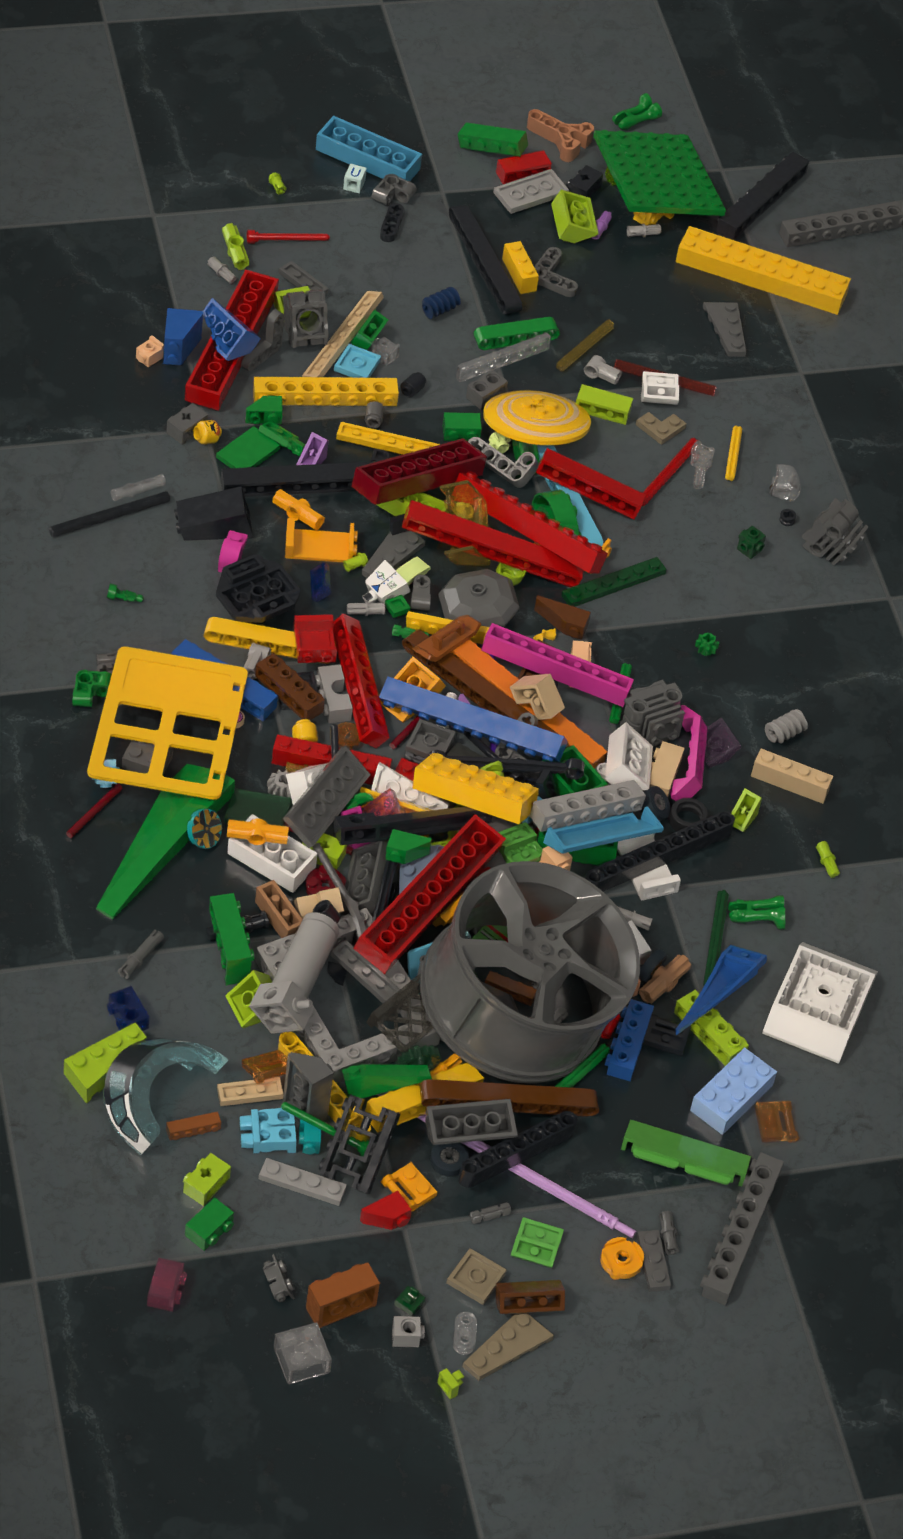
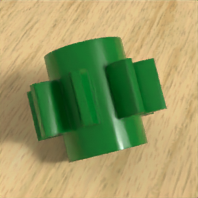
[695,633,719,656]

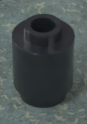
[400,372,426,397]

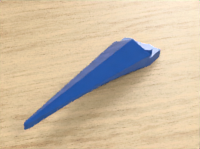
[676,945,767,1035]

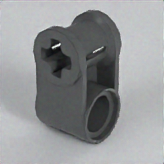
[411,575,431,611]

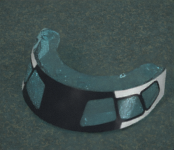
[103,1038,228,1156]

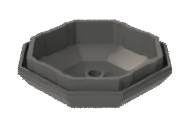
[438,569,520,627]

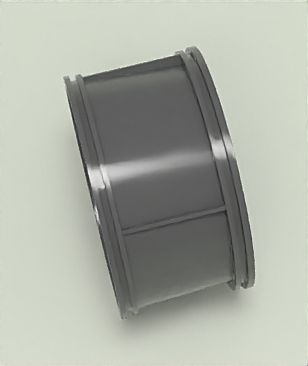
[420,861,640,1083]

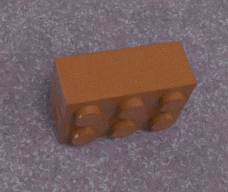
[306,1262,380,1329]

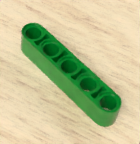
[473,317,560,350]

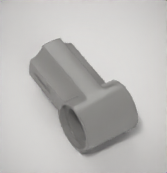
[584,355,622,385]
[243,643,271,680]

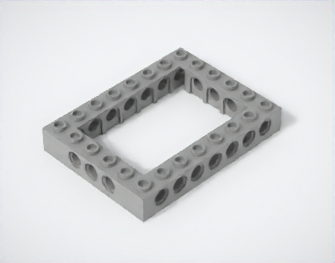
[255,908,440,1083]

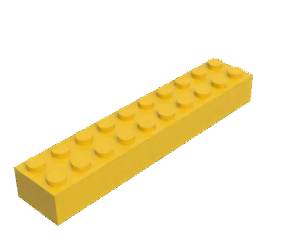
[676,226,851,315]

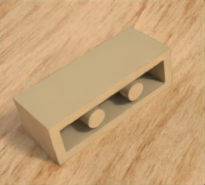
[649,741,684,797]

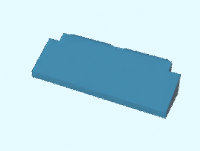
[543,807,664,854]

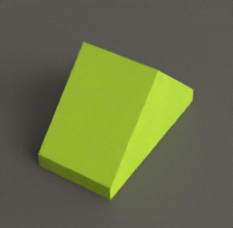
[731,788,762,832]

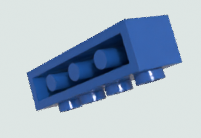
[605,999,654,1081]

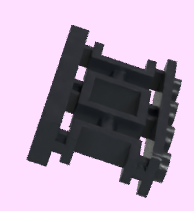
[319,1095,401,1194]

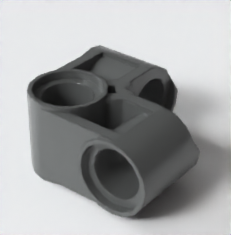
[371,174,417,206]

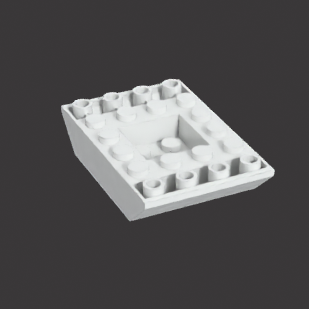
[762,942,878,1064]

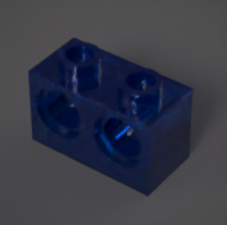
[107,986,150,1031]

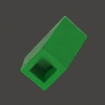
[245,396,283,424]

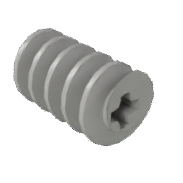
[765,709,808,743]

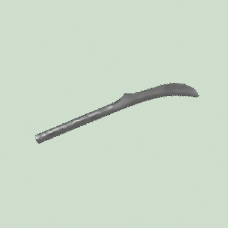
[313,843,367,939]

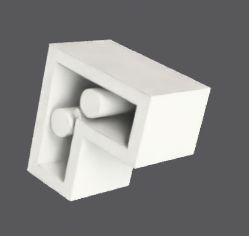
[286,763,328,805]

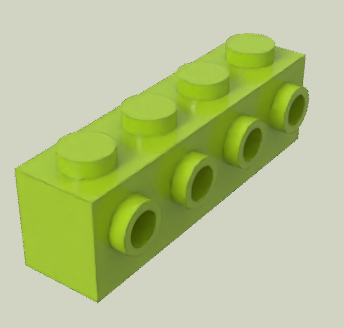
[674,990,749,1066]

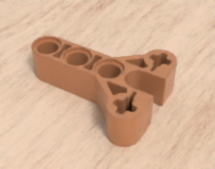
[527,109,594,162]

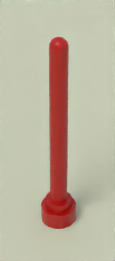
[247,230,330,244]

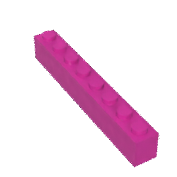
[481,623,634,707]

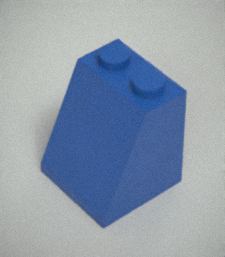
[163,308,203,365]

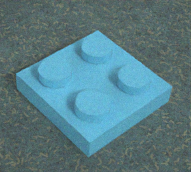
[334,344,381,378]

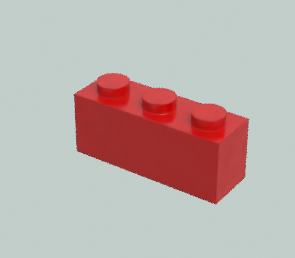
[496,150,552,184]

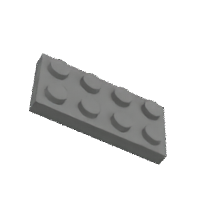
[493,169,569,214]

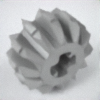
[267,769,291,802]

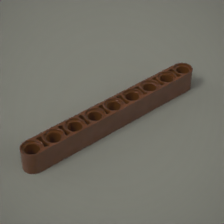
[419,1079,599,1116]

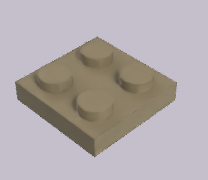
[446,1248,507,1305]

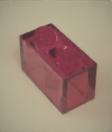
[147,1258,187,1312]

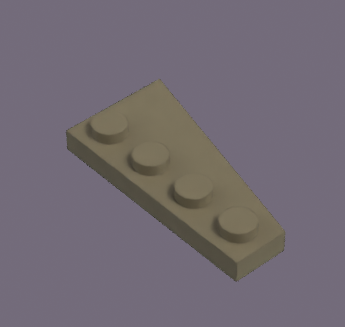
[462,1313,554,1381]

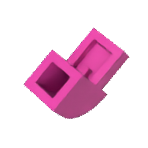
[218,530,248,572]

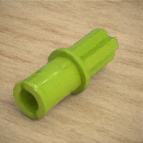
[816,841,840,878]

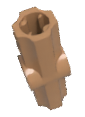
[639,955,691,1004]

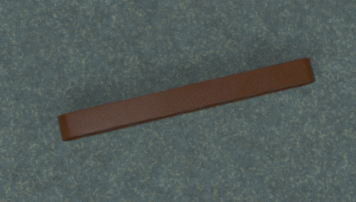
[402,629,569,749]

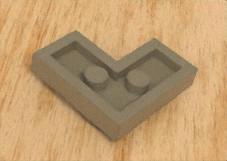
[636,412,687,445]

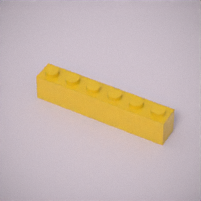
[365,1063,484,1133]

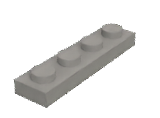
[259,1158,347,1206]

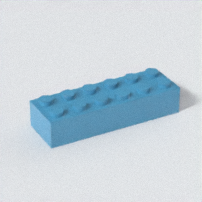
[316,116,422,181]

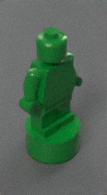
[107,583,144,602]

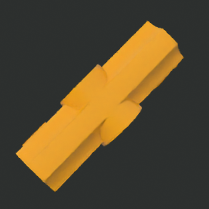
[272,489,325,531]
[227,818,289,845]

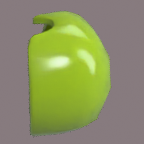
[496,563,526,586]

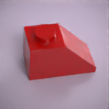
[360,1190,412,1230]

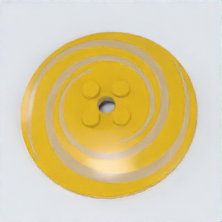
[483,390,591,445]

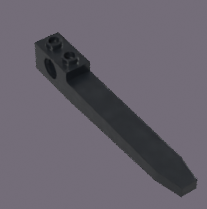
[334,807,492,845]

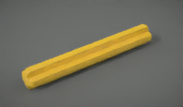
[725,426,742,481]

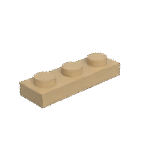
[217,1077,283,1106]

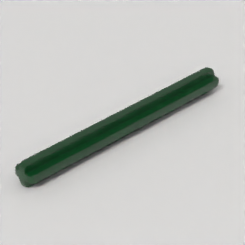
[703,890,729,986]

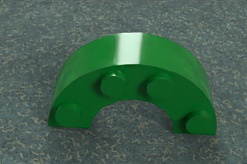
[532,489,581,536]

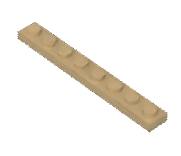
[302,291,384,377]

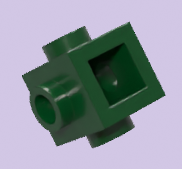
[737,526,766,559]

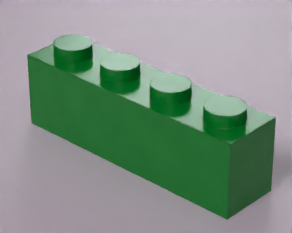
[458,122,528,157]

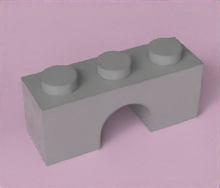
[315,664,353,723]

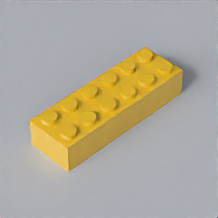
[412,753,539,824]

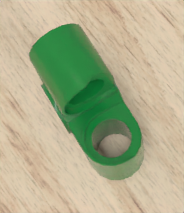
[72,670,112,707]

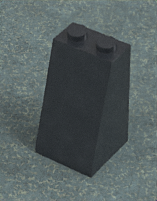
[174,486,253,541]

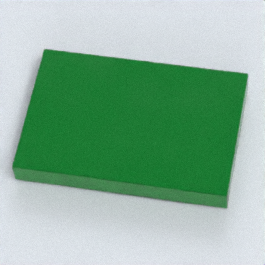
[216,426,280,468]

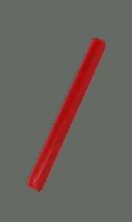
[642,438,699,506]

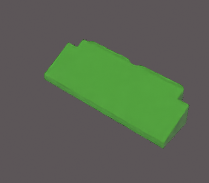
[621,1119,751,1186]

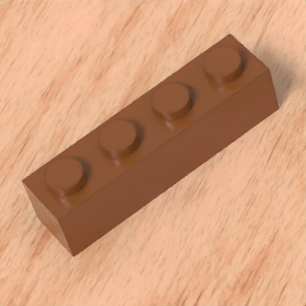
[485,971,536,1006]
[166,1111,221,1140]

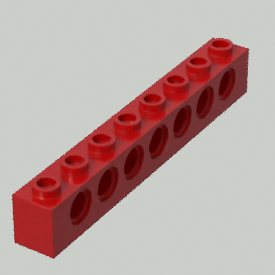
[333,613,390,749]

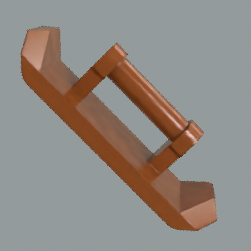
[412,615,481,662]

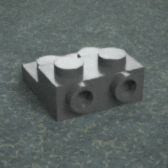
[405,719,456,758]

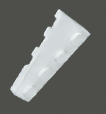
[371,762,450,810]

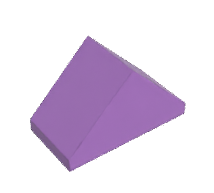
[296,432,328,465]

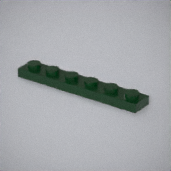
[561,557,667,607]

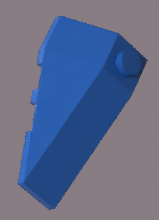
[203,298,261,361]

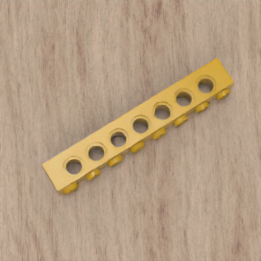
[253,377,399,406]

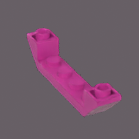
[670,705,708,801]

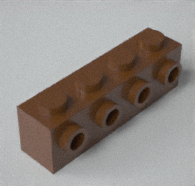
[255,653,325,720]

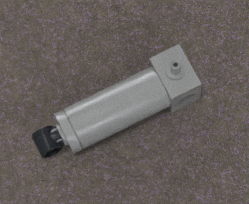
[249,900,341,1034]

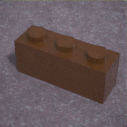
[496,1280,565,1314]

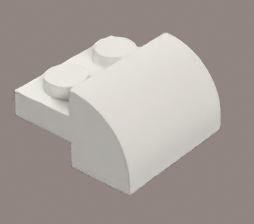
[641,371,679,405]

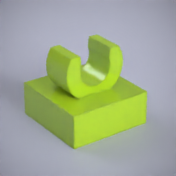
[438,1368,464,1400]

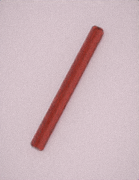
[614,359,717,396]

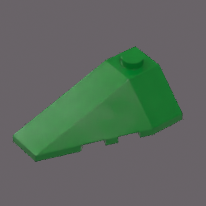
[342,1064,432,1099]

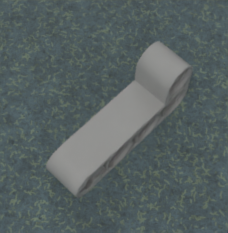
[468,437,539,488]

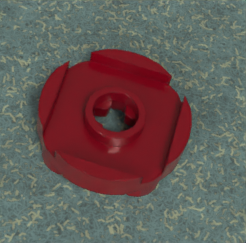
[306,865,346,898]

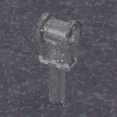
[690,441,715,489]

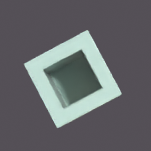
[343,164,367,194]

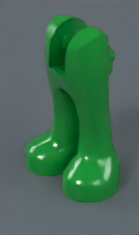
[612,93,662,130]
[728,895,785,930]

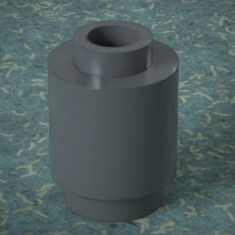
[365,401,384,428]

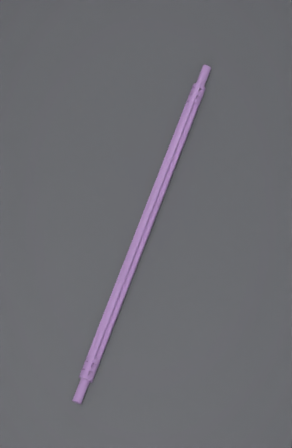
[377,1091,636,1238]

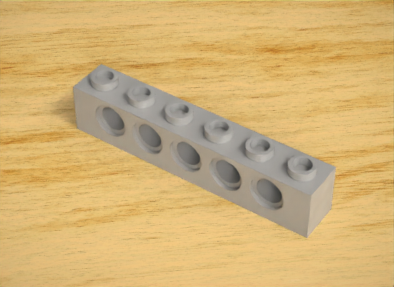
[530,780,646,832]

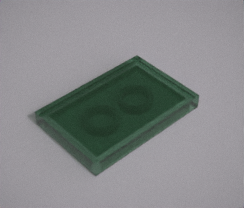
[224,788,292,826]

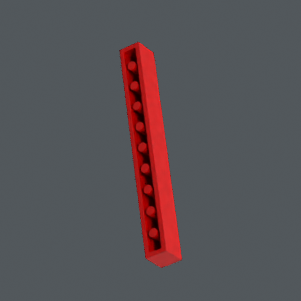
[451,471,608,574]
[402,500,584,587]

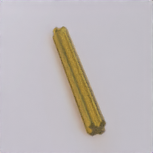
[556,320,614,371]

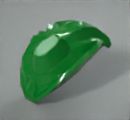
[344,792,374,810]

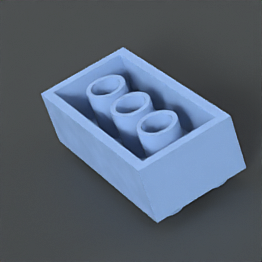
[690,1048,777,1135]

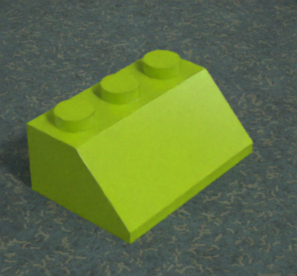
[551,190,598,243]

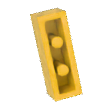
[502,241,539,294]

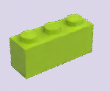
[576,384,633,425]

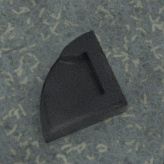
[327,961,347,986]

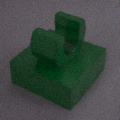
[395,1286,426,1316]

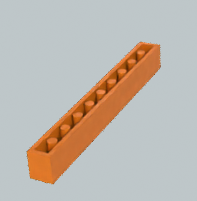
[450,639,608,769]

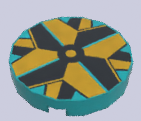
[187,809,222,849]

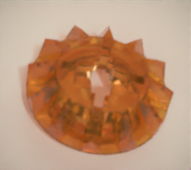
[338,722,360,749]

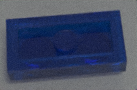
[310,562,331,602]

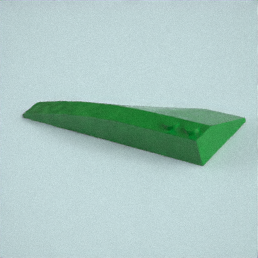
[96,764,235,920]

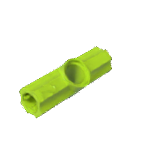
[222,223,249,270]

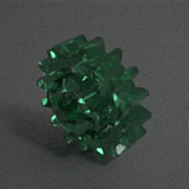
[395,1045,442,1069]

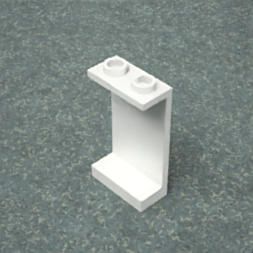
[617,833,681,901]

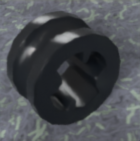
[779,509,796,526]

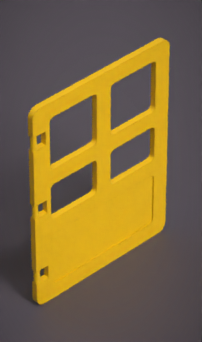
[87,647,248,800]

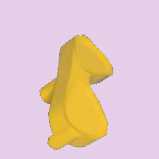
[533,628,556,641]

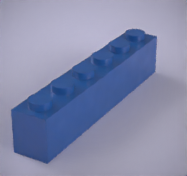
[171,639,278,721]

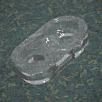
[453,1312,477,1355]

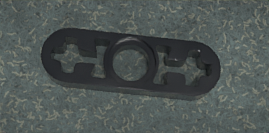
[380,203,404,242]

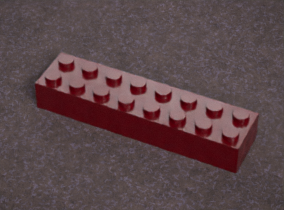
[352,438,487,505]

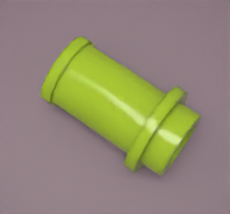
[269,172,287,194]
[343,552,368,572]

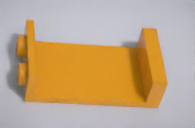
[285,518,358,562]

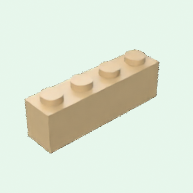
[751,749,833,804]

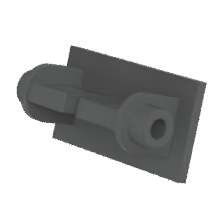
[263,1254,295,1302]

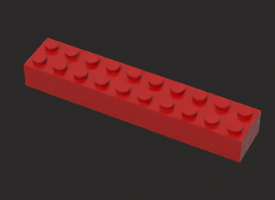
[185,270,279,411]
[353,814,506,974]

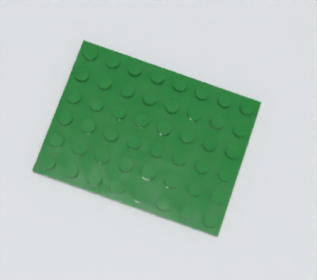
[593,130,726,216]

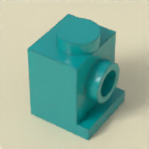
[299,1119,321,1154]

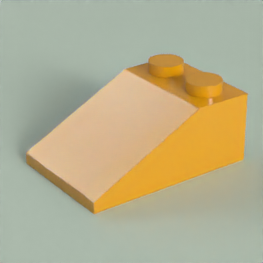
[379,657,446,723]

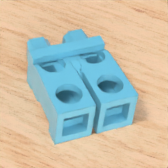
[240,1108,296,1153]

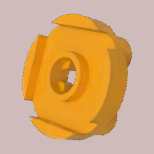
[600,1237,644,1280]

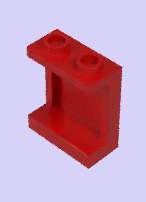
[294,615,337,663]

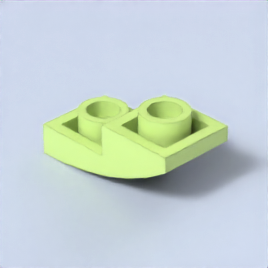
[396,556,431,586]

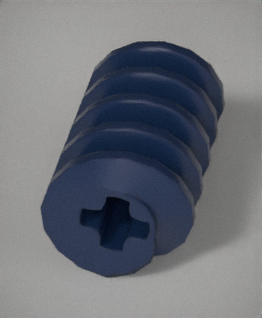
[422,287,461,319]

